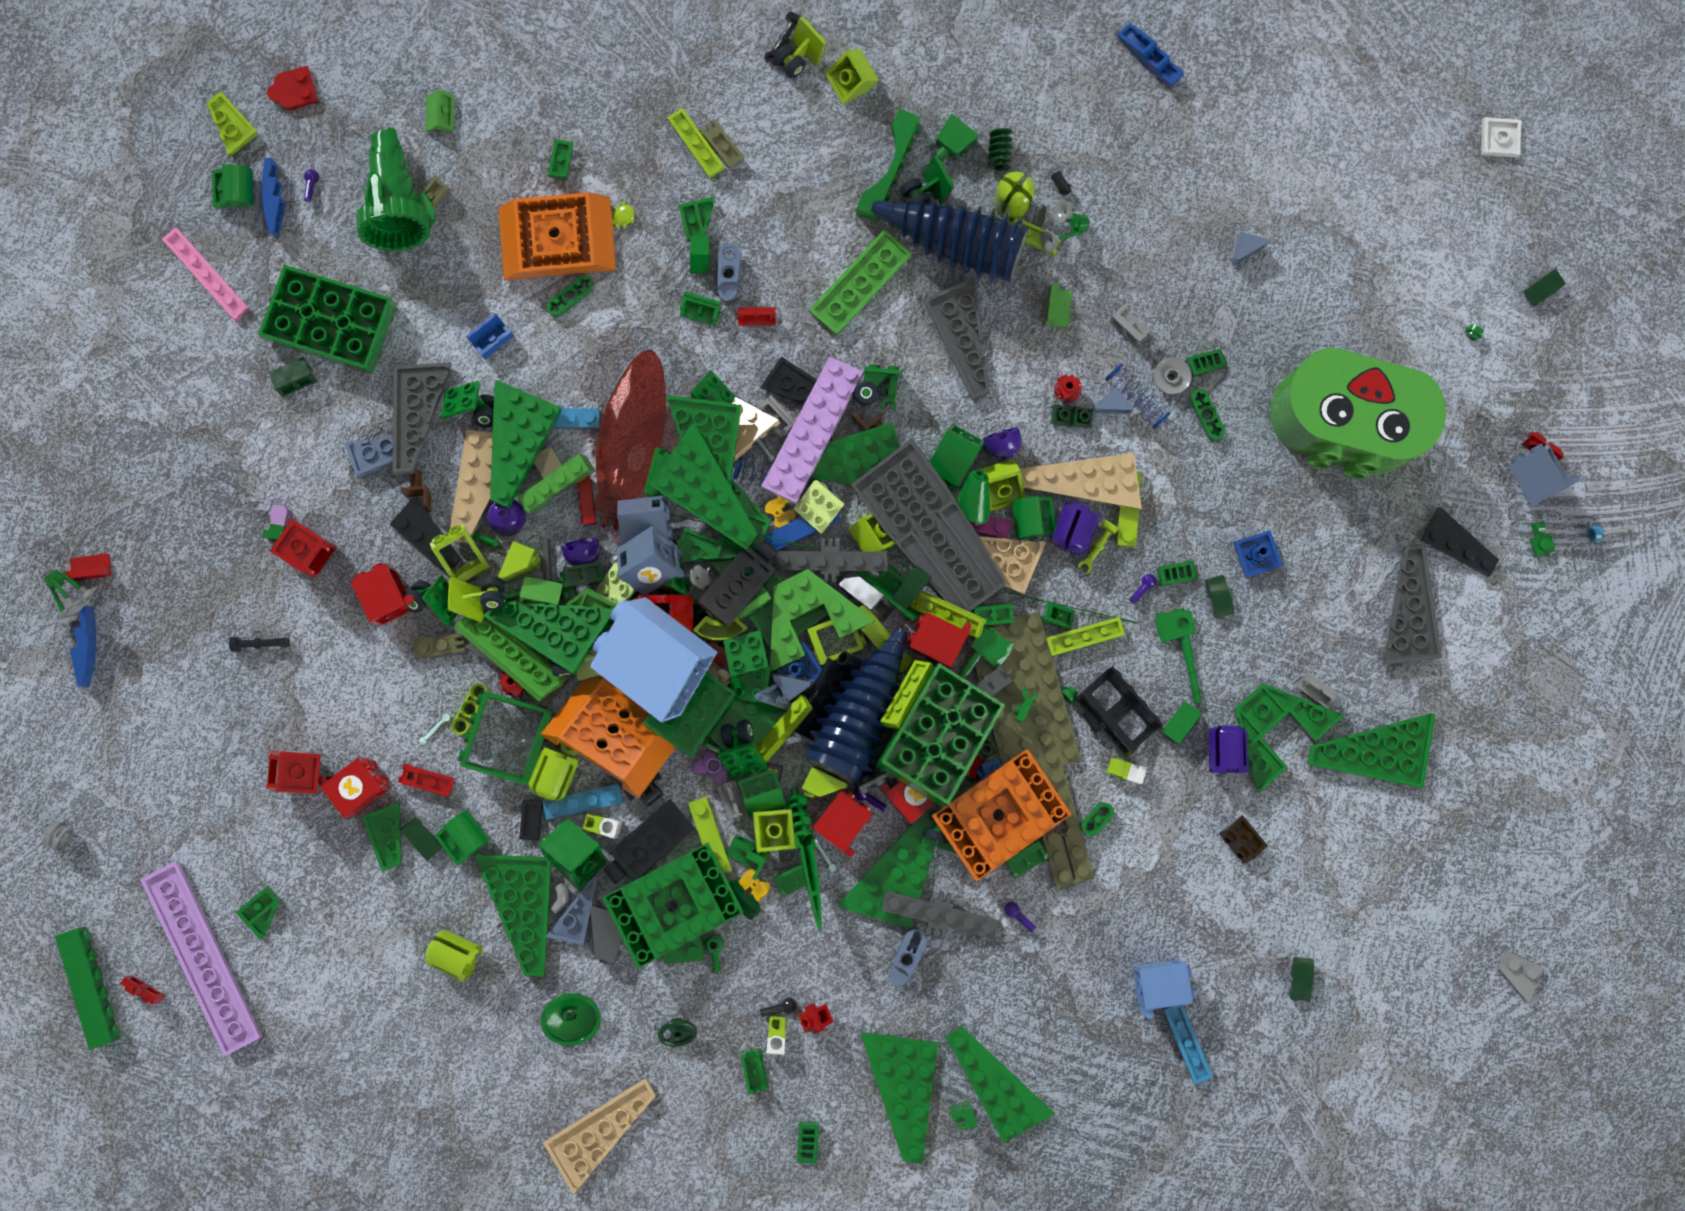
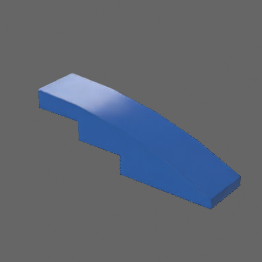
[1117,23,1184,88]
[262,157,286,239]
[764,512,842,551]
[70,606,96,687]

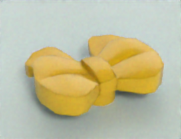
[765,496,796,528]
[739,869,771,902]

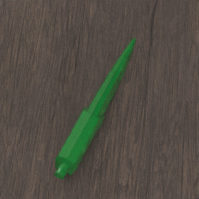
[787,788,822,931]

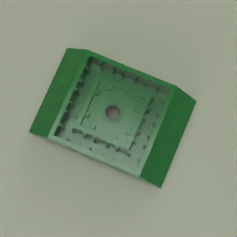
[602,843,744,969]

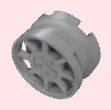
[42,821,74,852]

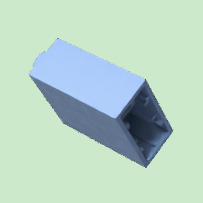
[590,597,717,723]

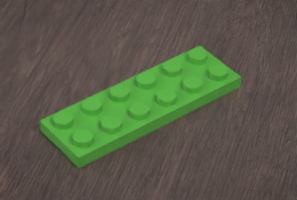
[809,229,912,336]
[454,609,567,701]

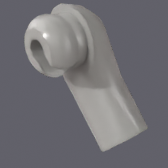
[550,883,570,914]

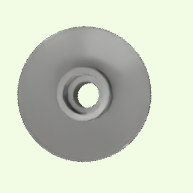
[1153,357,1191,395]

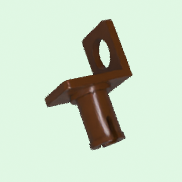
[850,412,885,431]
[401,470,431,513]

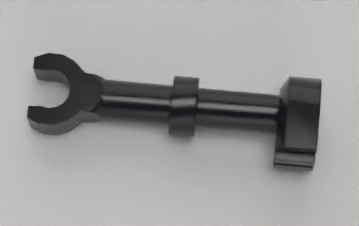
[764,11,801,67]
[229,636,290,653]

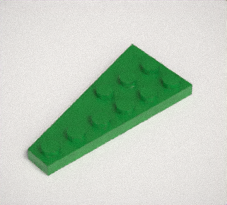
[945,1026,1055,1143]

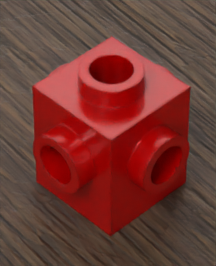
[1053,374,1082,404]
[498,671,526,698]
[798,1003,833,1034]

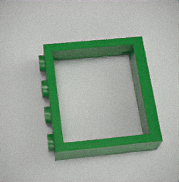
[457,690,553,786]

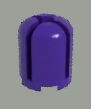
[1052,501,1101,555]
[1208,726,1249,773]

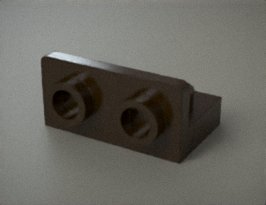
[1219,815,1268,863]

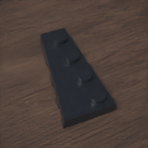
[760,356,817,404]
[389,495,461,571]
[1420,507,1499,577]

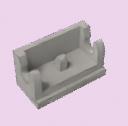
[1109,305,1151,347]
[757,395,795,440]

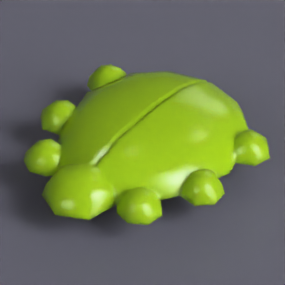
[612,201,635,229]

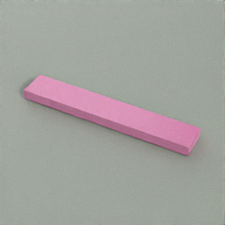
[162,227,250,322]

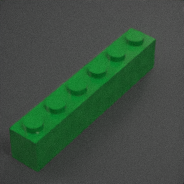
[55,927,120,1050]

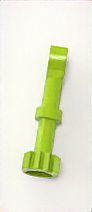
[1077,520,1119,574]

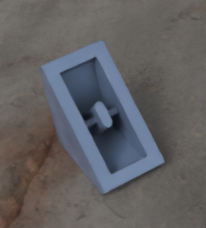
[1232,232,1270,266]
[1093,387,1134,414]
[773,673,816,701]

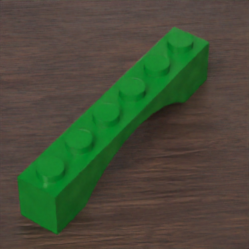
[856,109,921,223]

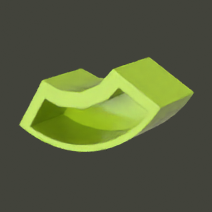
[693,616,748,642]

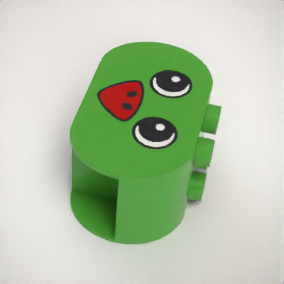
[1270,348,1446,479]

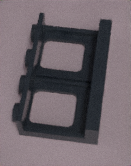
[1075,666,1163,758]

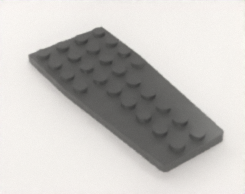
[851,438,1007,612]

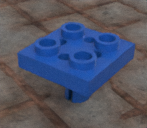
[1233,530,1283,578]
[777,642,823,680]

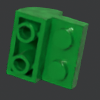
[212,164,253,209]
[1012,496,1056,539]
[738,769,787,818]
[434,809,490,866]

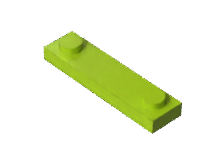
[667,107,725,179]
[1116,471,1141,548]
[910,590,986,638]
[859,605,913,672]
[1046,617,1125,656]
[880,660,934,729]
[756,695,813,763]
[688,797,732,873]

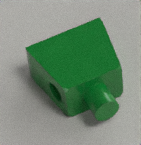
[935,114,979,162]

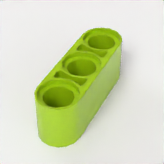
[451,683,491,736]

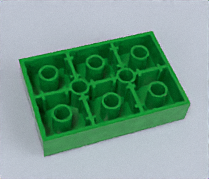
[258,265,397,374]
[876,663,1005,808]

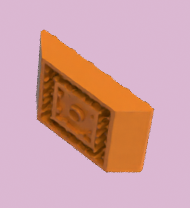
[498,192,617,281]
[931,749,1072,882]

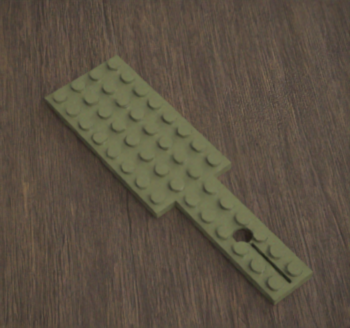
[967,612,1094,888]

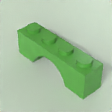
[518,454,596,514]

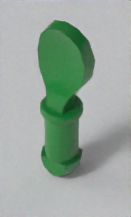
[472,530,501,548]

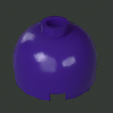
[983,427,1022,460]
[487,500,526,536]
[561,537,601,566]

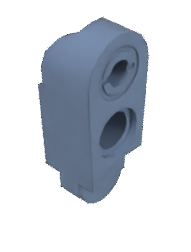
[718,243,742,303]
[888,929,927,987]

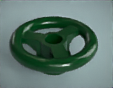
[658,1018,697,1047]

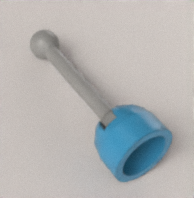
[1587,525,1635,542]

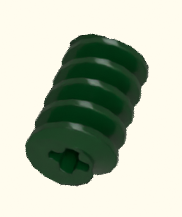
[987,128,1013,171]

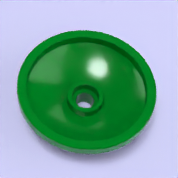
[541,993,601,1046]

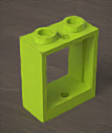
[430,524,489,581]
[807,620,866,666]

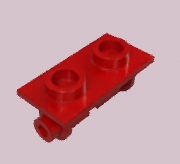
[738,307,776,326]
[1521,431,1564,461]

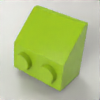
[825,49,879,104]
[978,459,1025,512]
[848,513,896,551]
[498,541,542,583]
[802,767,847,799]
[753,809,795,852]

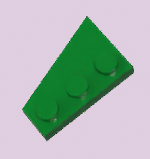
[362,802,402,872]

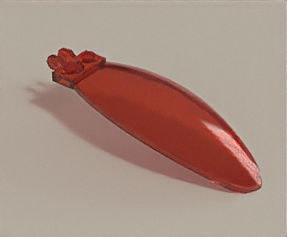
[594,350,666,531]

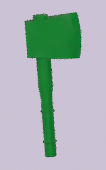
[1156,608,1202,704]
[959,627,1014,679]

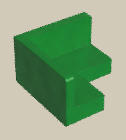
[726,834,771,880]

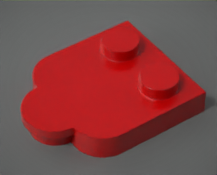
[267,65,319,110]

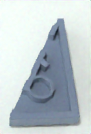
[754,684,798,710]
[547,875,599,945]

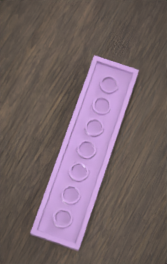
[761,356,864,504]

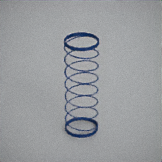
[1105,363,1171,430]
[733,457,805,500]

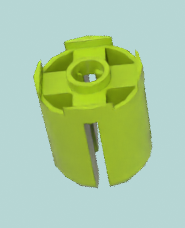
[994,171,1035,220]
[529,747,579,801]
[425,930,483,983]

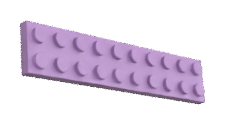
[140,861,263,1057]

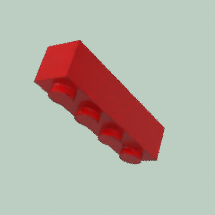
[576,476,597,526]

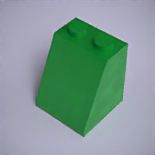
[930,424,984,487]
[539,818,607,890]

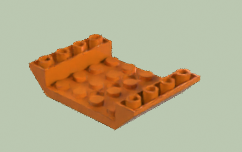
[541,677,676,799]

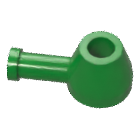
[704,934,724,972]

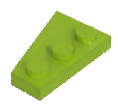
[207,91,259,158]

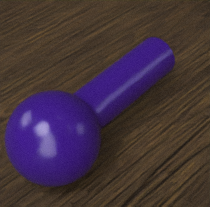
[304,169,319,203]
[1129,574,1157,604]
[854,787,887,812]
[1004,902,1036,932]

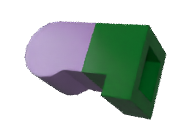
[262,505,292,541]

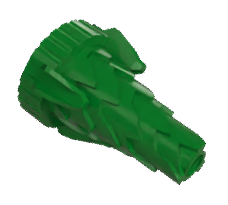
[356,127,436,251]

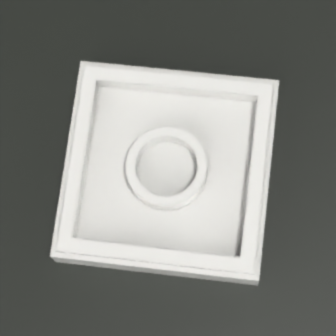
[1481,117,1521,158]

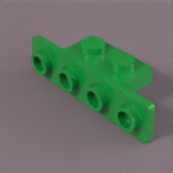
[856,564,920,622]

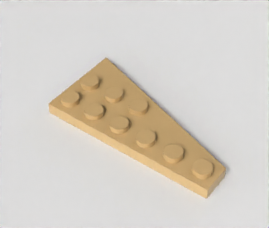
[732,397,781,462]
[450,430,493,544]
[1020,453,1142,510]
[979,536,1046,595]
[543,1078,656,1195]

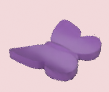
[692,749,728,786]

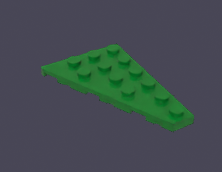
[490,380,562,509]
[861,1032,938,1164]

